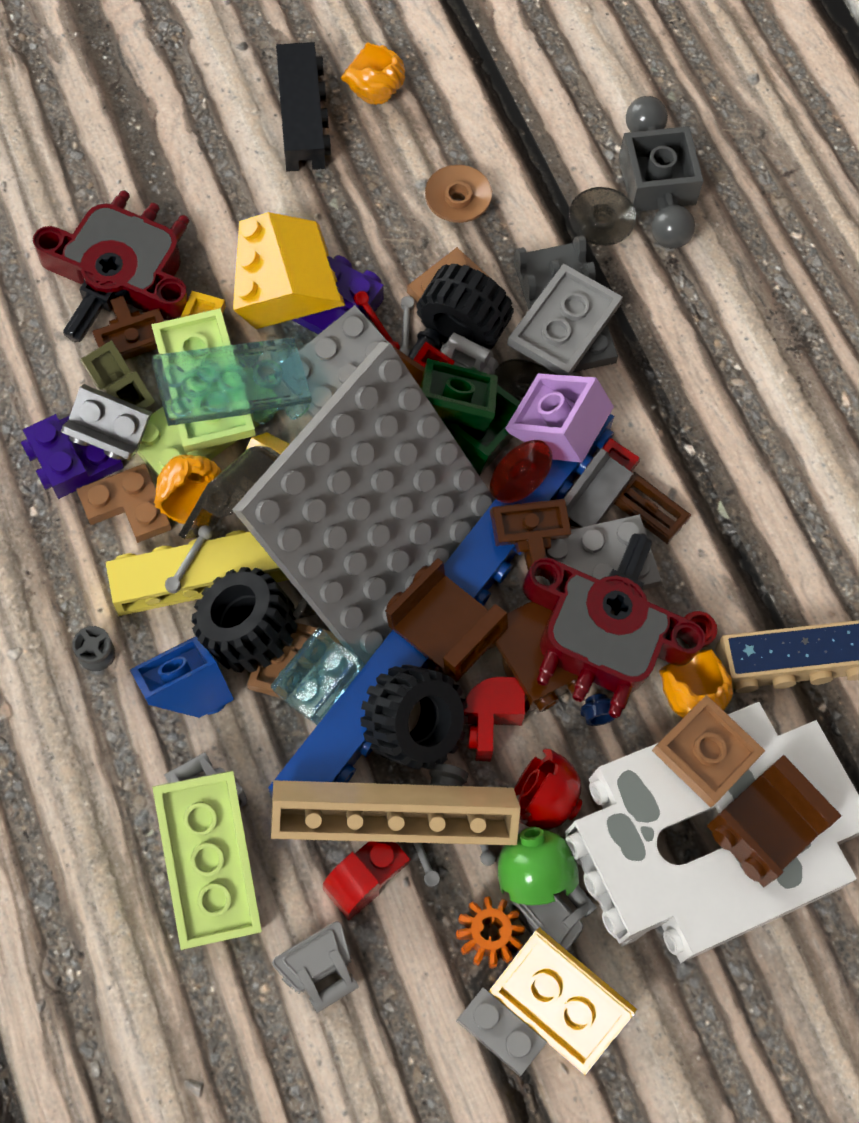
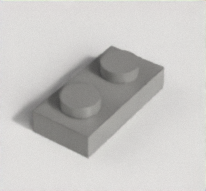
[456,987,547,1077]

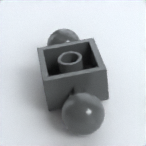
[619,96,703,249]

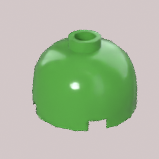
[498,827,579,905]

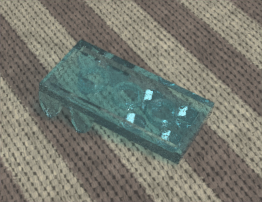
[152,337,312,426]

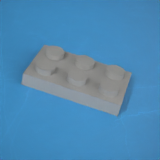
[507,263,623,376]
[274,305,389,417]
[543,514,661,590]

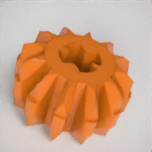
[456,896,525,968]

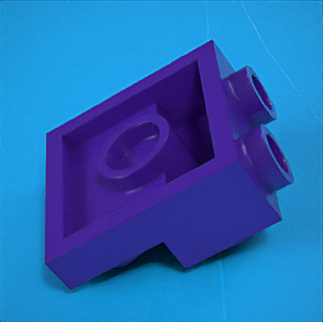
[292,255,384,334]
[21,414,124,499]

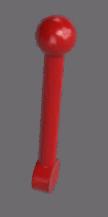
[353,291,401,350]

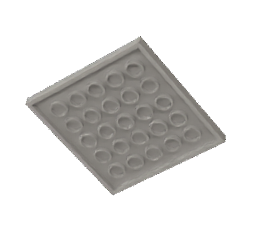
[232,342,495,666]

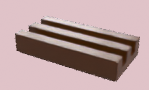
[614,472,691,545]

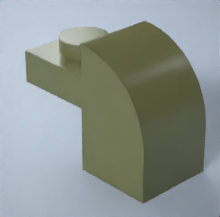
[79,340,155,409]

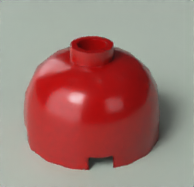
[514,748,582,830]

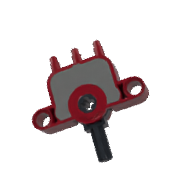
[33,190,190,343]
[522,533,705,718]

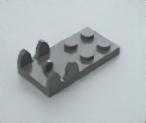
[513,235,618,375]

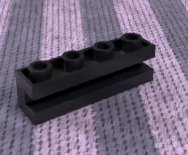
[276,42,331,172]

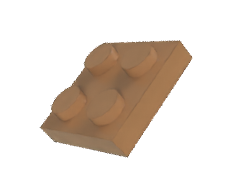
[652,695,765,807]

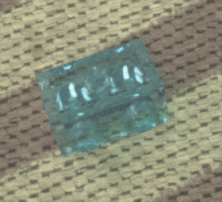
[271,628,366,725]

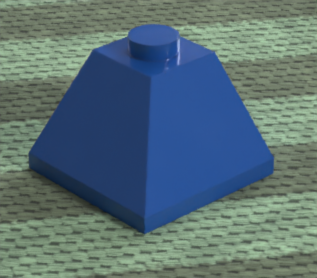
[130,636,234,718]

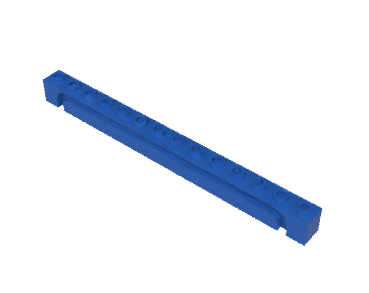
[268,414,615,798]

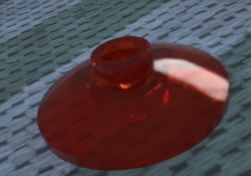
[490,440,553,503]

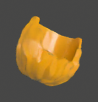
[341,42,405,105]
[154,454,224,525]
[659,649,733,718]

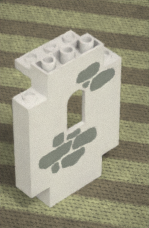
[565,702,859,964]

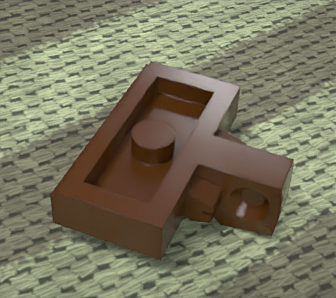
[92,296,164,360]
[490,499,571,571]

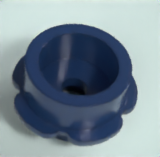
[580,694,615,726]

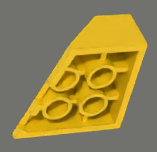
[233,212,345,329]

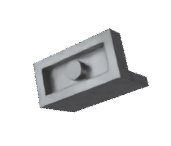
[564,448,634,527]

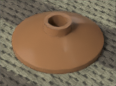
[425,165,492,223]

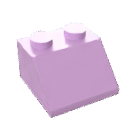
[505,373,614,463]

